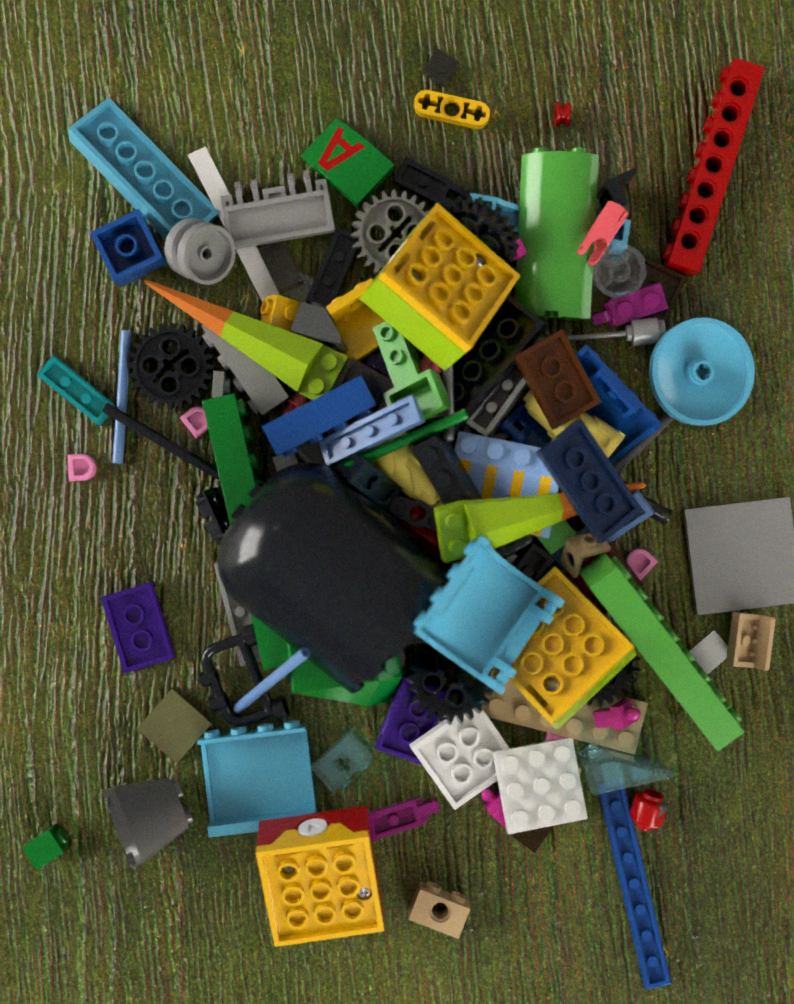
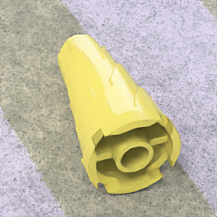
[523,390,626,458]
[358,432,444,507]

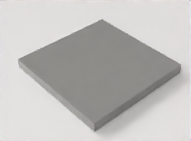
[683,497,794,615]

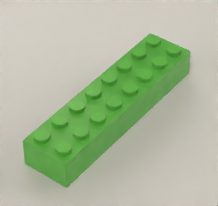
[579,553,744,752]

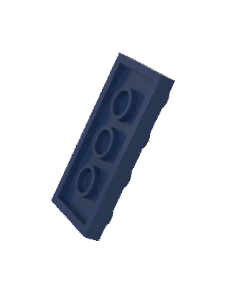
[536,419,642,543]

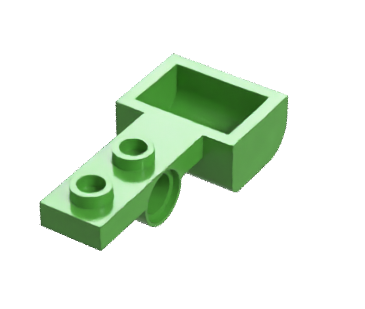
[372,321,451,421]

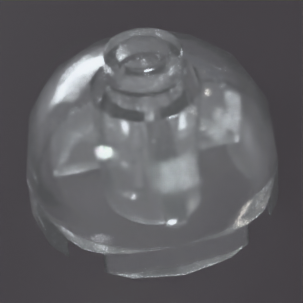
[593,243,647,298]

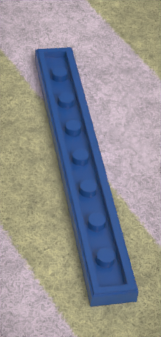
[595,775,672,990]

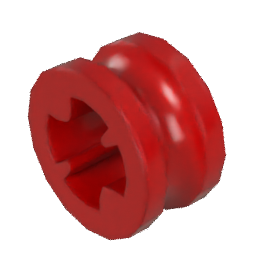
[554,102,571,127]

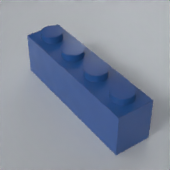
[262,375,376,458]

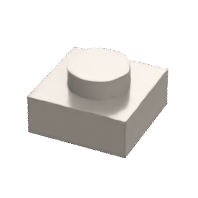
[212,371,232,398]

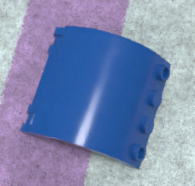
[498,345,662,491]

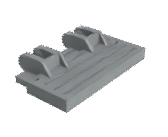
[221,170,335,249]

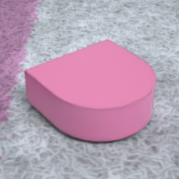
[179,406,208,439]
[67,454,97,482]
[624,549,658,581]

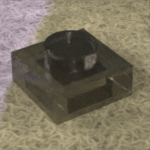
[423,48,460,88]

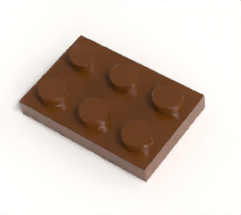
[513,329,601,430]

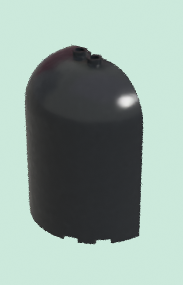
[217,462,453,693]

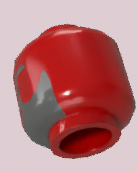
[629,789,668,831]

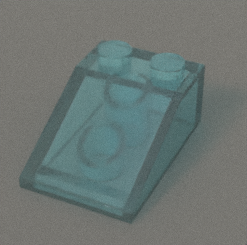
[578,744,674,795]

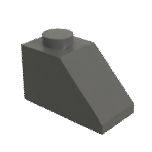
[290,302,348,354]

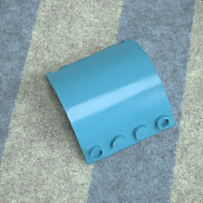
[413,535,565,695]

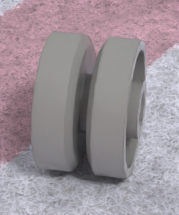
[164,217,236,285]

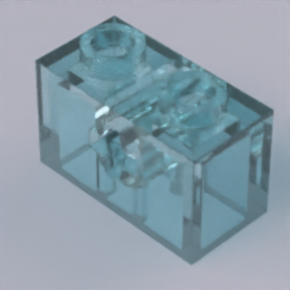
[311,728,373,793]

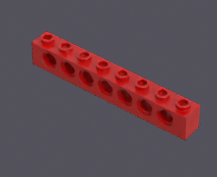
[662,57,765,277]

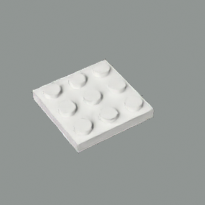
[409,710,509,810]
[492,737,588,834]

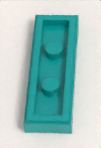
[37,355,116,426]

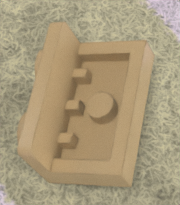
[726,612,775,671]

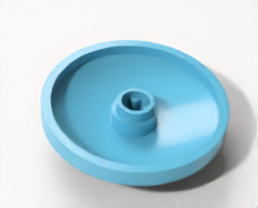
[649,318,755,426]

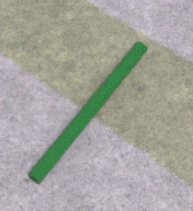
[339,408,469,468]

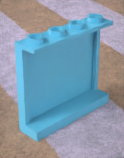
[197,720,317,838]

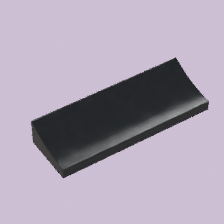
[413,294,548,436]

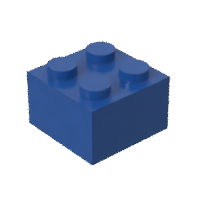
[90,209,168,287]

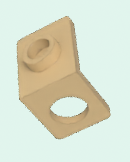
[561,533,611,578]

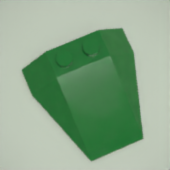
[287,643,402,706]

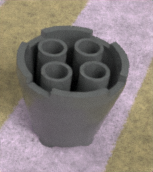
[102,777,193,869]

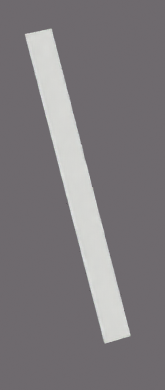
[188,146,281,302]

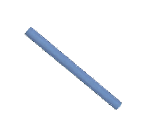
[112,330,132,464]
[233,647,311,713]

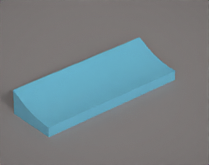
[68,98,220,240]

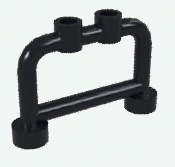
[199,623,290,727]

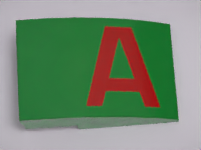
[300,118,394,209]

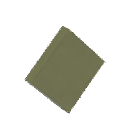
[137,687,213,764]

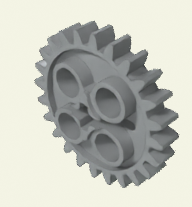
[351,189,430,274]

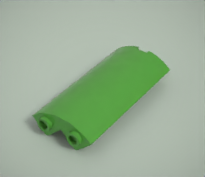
[515,147,599,321]

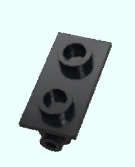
[195,487,230,545]

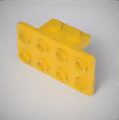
[326,278,385,371]

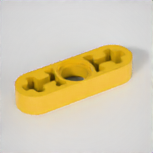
[414,90,490,129]

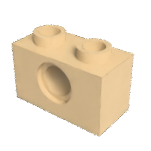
[408,881,470,939]

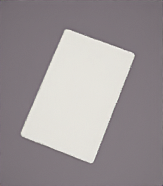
[689,631,728,675]

